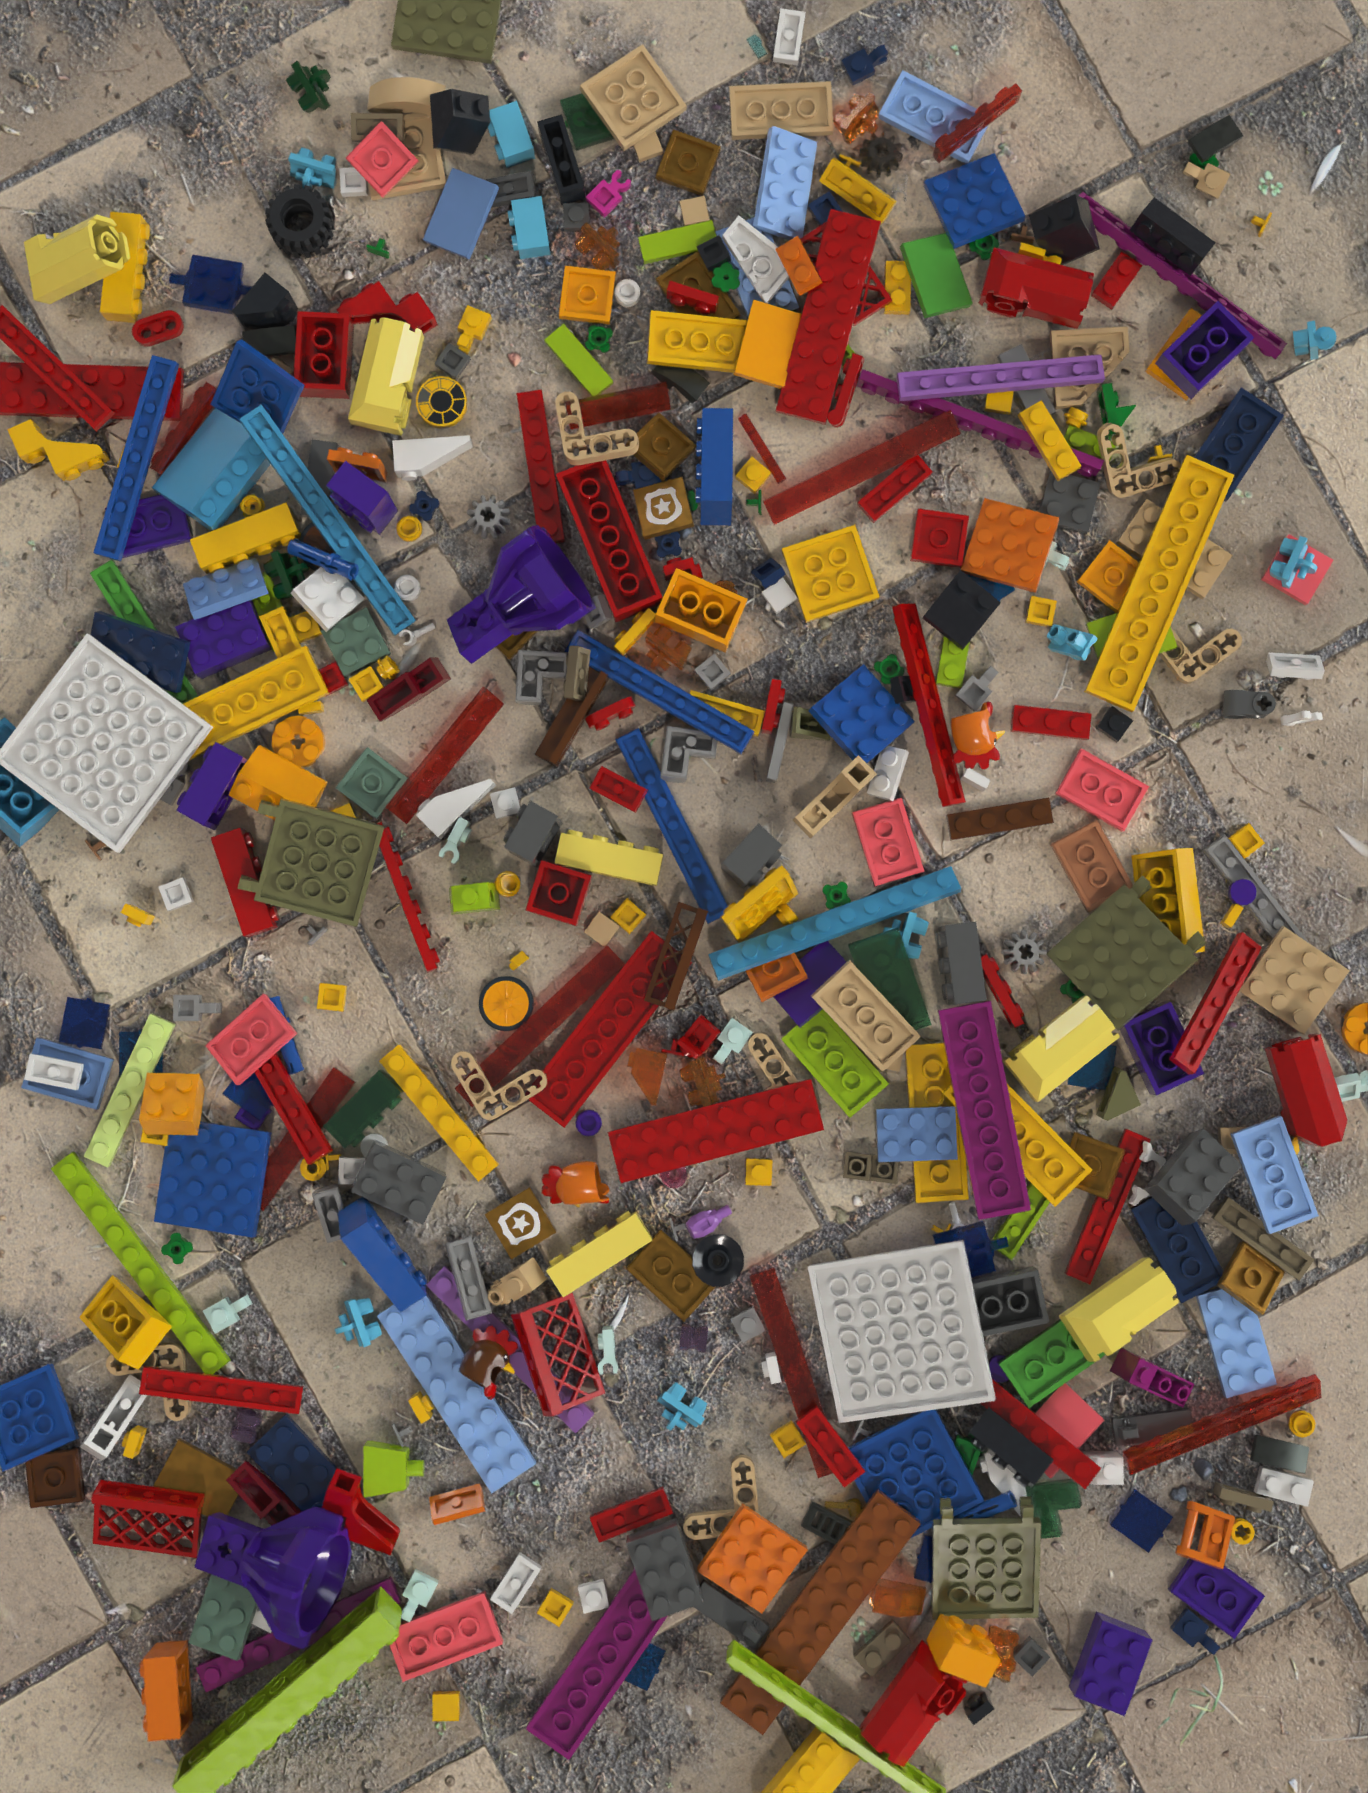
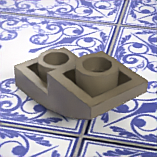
[843,1151,900,1184]

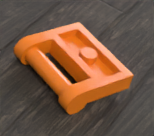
[1175,1501,1235,1569]

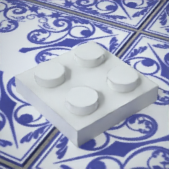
[291,567,365,632]

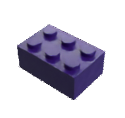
[1155,301,1254,400]
[326,460,398,535]
[175,600,272,679]
[176,742,247,830]
[1120,1002,1204,1096]
[1069,1611,1153,1716]

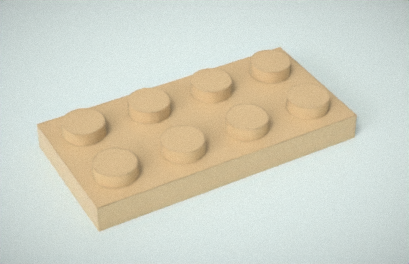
[729,81,834,140]
[1117,499,1232,599]
[811,960,921,1072]

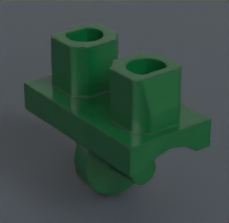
[286,61,331,113]
[263,551,309,600]

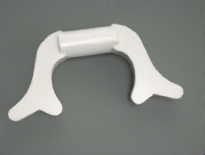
[1280,710,1323,726]
[1129,1141,1166,1206]

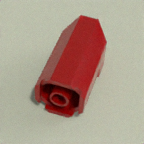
[978,247,1094,329]
[1264,1034,1347,1147]
[859,1640,967,1767]

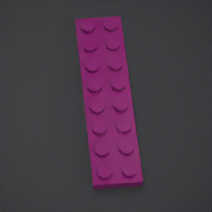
[938,1001,1031,1220]
[526,1568,668,1760]

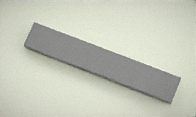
[1202,834,1309,943]

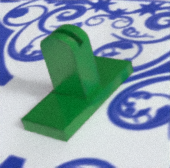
[366,238,390,259]
[746,490,762,515]

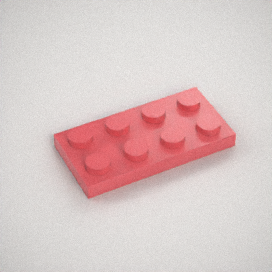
[390,1591,503,1682]

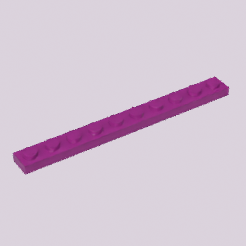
[1079,192,1287,359]
[857,369,1104,477]

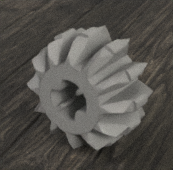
[467,495,510,539]
[1001,930,1047,974]

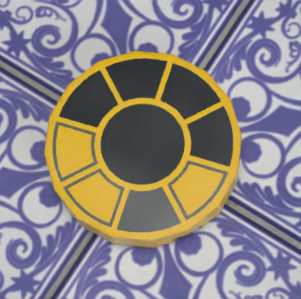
[416,376,467,428]

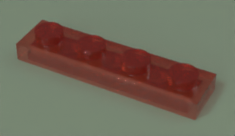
[932,83,1022,163]
[150,382,217,476]
[565,382,671,430]

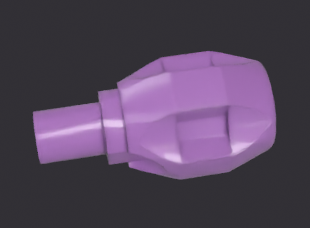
[685,1205,732,1239]

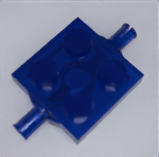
[169,254,253,314]
[932,1221,1009,1278]

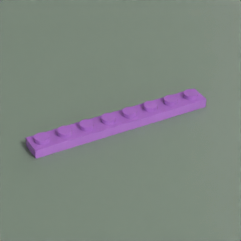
[896,355,1105,401]
[426,1265,594,1434]

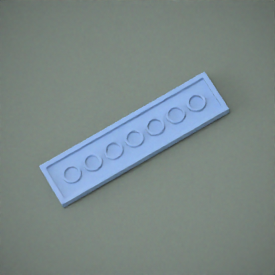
[377,1292,536,1494]

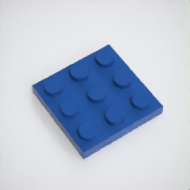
[924,153,1025,249]
[210,339,305,434]
[809,664,915,763]
[0,1364,79,1472]

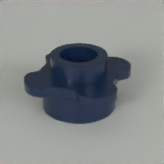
[409,491,440,521]
[655,531,682,558]

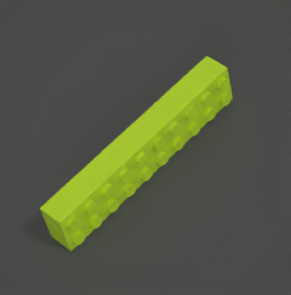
[172,1586,402,1793]

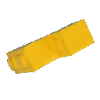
[7,419,110,481]

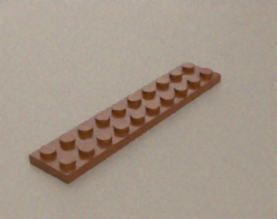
[720,1489,921,1735]

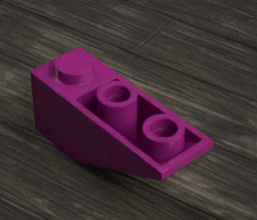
[1110,1347,1195,1407]

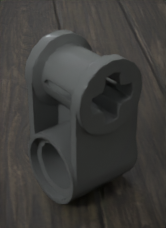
[1223,690,1276,719]

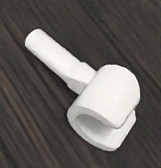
[399,623,436,646]
[949,1202,967,1238]

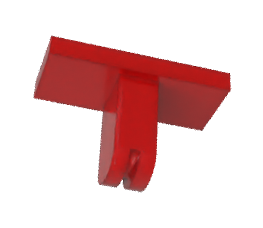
[661,1038,684,1057]

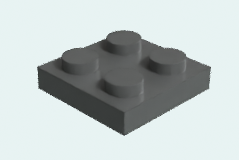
[1039,470,1100,534]

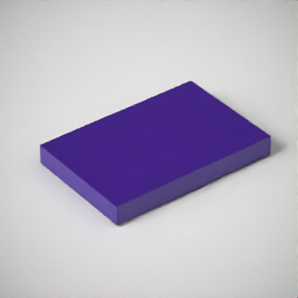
[105,495,193,558]
[773,941,846,1028]
[1168,1548,1265,1639]

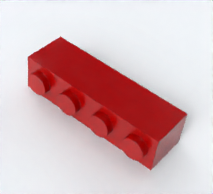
[211,828,279,937]

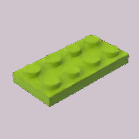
[781,1009,889,1118]

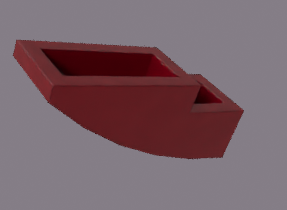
[367,657,451,722]
[226,1461,302,1526]

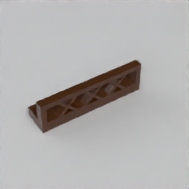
[535,667,609,768]
[644,902,708,1011]

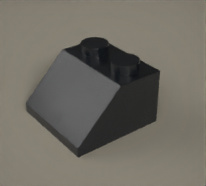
[430,89,490,155]
[1029,194,1100,265]
[231,272,298,331]
[922,570,1001,650]

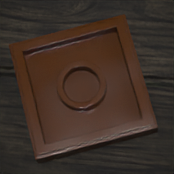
[25,1447,85,1508]

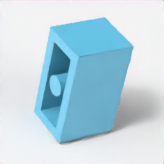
[487,101,535,168]
[508,196,550,259]

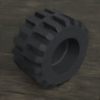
[265,184,334,258]

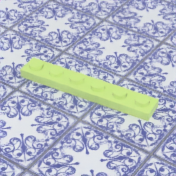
[84,1013,176,1168]

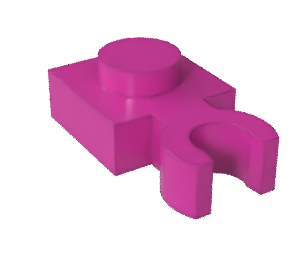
[586,170,631,218]

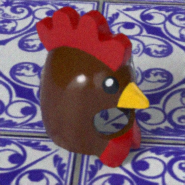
[458,1326,518,1400]

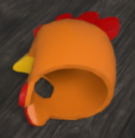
[951,701,1005,769]
[541,1161,609,1208]

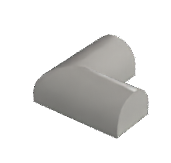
[515,650,569,705]
[661,726,717,783]
[312,1184,376,1243]

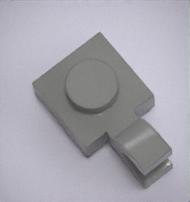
[955,666,999,712]
[173,995,222,1021]

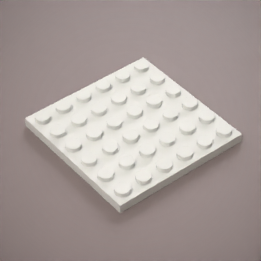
[0,633,213,853]
[808,1240,996,1423]

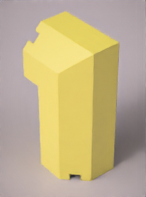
[24,214,130,304]
[348,318,424,436]
[1002,995,1120,1102]
[1059,1257,1179,1362]

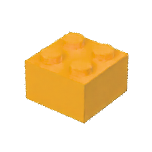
[139,1073,205,1135]
[926,1613,1001,1688]

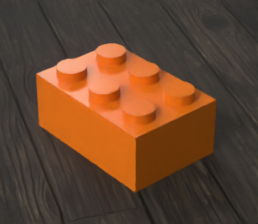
[140,1640,193,1741]

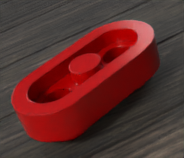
[132,310,184,347]
[585,696,636,731]

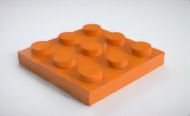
[961,498,1059,593]
[697,1504,808,1614]

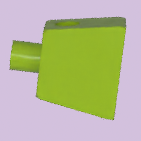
[449,882,500,915]
[363,1441,425,1497]

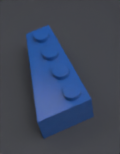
[696,408,733,526]
[338,1197,427,1312]

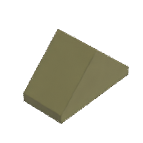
[790,707,830,741]
[1096,1066,1141,1121]

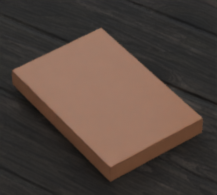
[1050,820,1133,913]

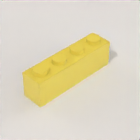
[554,830,663,886]
[546,1211,653,1297]

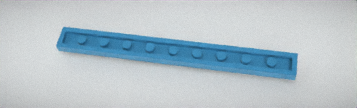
[240,405,416,636]
[708,866,961,981]

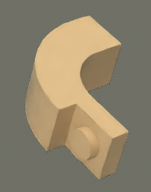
[367,77,446,116]
[793,755,877,839]

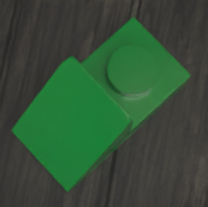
[1097,383,1136,441]

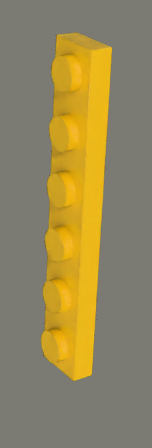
[379,1044,499,1182]

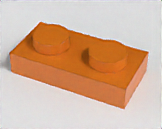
[775,236,822,296]
[429,1483,485,1525]

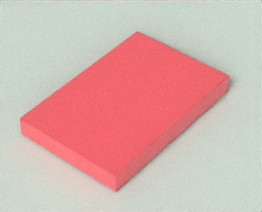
[1055,748,1149,832]
[852,797,925,887]
[205,994,298,1085]
[1035,1383,1104,1479]

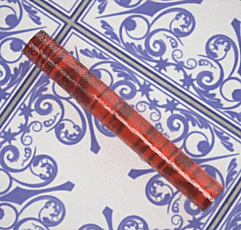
[738,414,787,484]

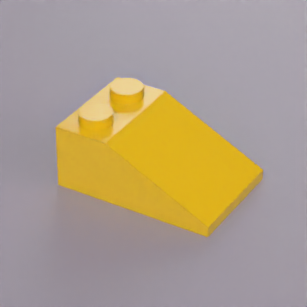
[79,1275,172,1370]

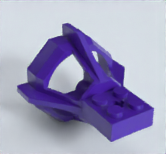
[447,525,596,664]
[194,1507,352,1649]

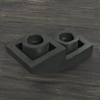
[1188,115,1244,163]
[242,326,297,356]
[651,365,710,404]
[1250,1434,1309,1474]

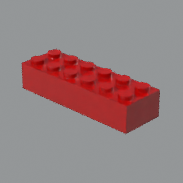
[556,460,663,623]

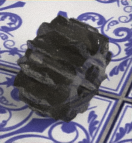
[859,132,903,179]

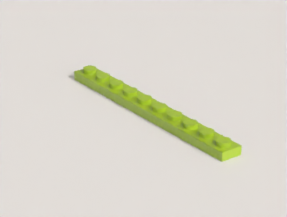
[51,1152,231,1374]
[726,1639,946,1793]

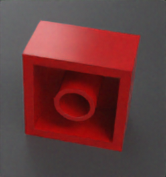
[526,860,593,927]

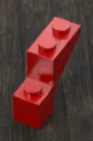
[336,281,437,334]
[322,1468,400,1556]

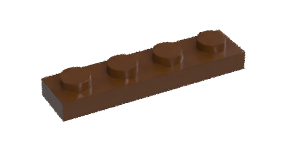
[946,797,1054,841]

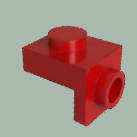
[663,557,703,581]
[676,1015,721,1059]

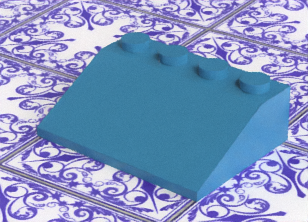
[152,408,271,532]
[0,717,60,847]

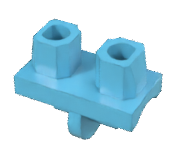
[288,148,336,189]
[1293,321,1337,360]
[1269,536,1318,589]
[1047,624,1098,661]
[883,911,929,960]
[335,1298,382,1347]
[657,1382,707,1431]

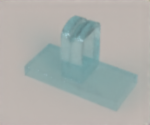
[747,34,767,59]

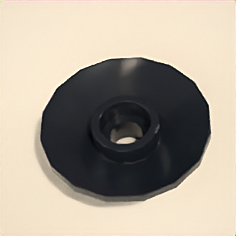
[692,1234,744,1287]

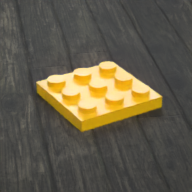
[781,525,880,623]
[721,865,799,943]

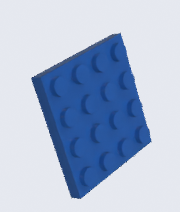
[154,1121,272,1238]
[848,1409,985,1538]

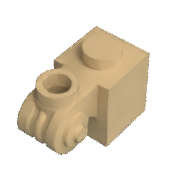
[488,1257,547,1306]

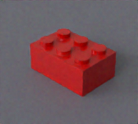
[294,311,354,399]

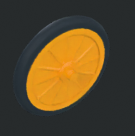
[479,976,534,1031]

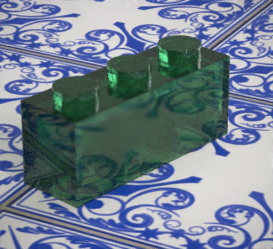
[323,1070,404,1148]

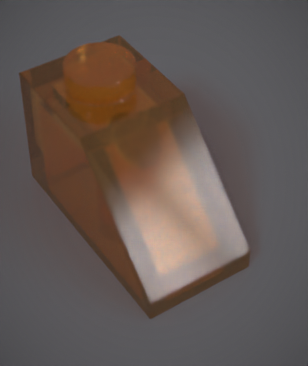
[627,1047,667,1106]
[869,1578,926,1617]

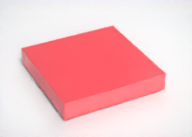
[346,121,419,198]
[1261,534,1333,605]

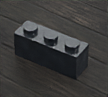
[537,114,586,206]
[1129,197,1216,276]
[968,1407,1054,1488]

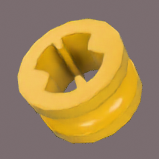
[1231,1517,1255,1545]

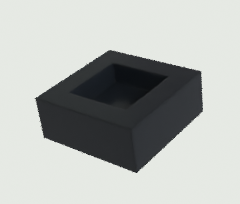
[696,235,731,272]
[890,676,916,704]
[1096,706,1133,743]
[964,1692,994,1726]

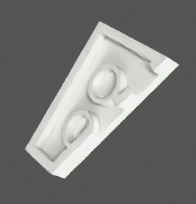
[722,216,790,304]

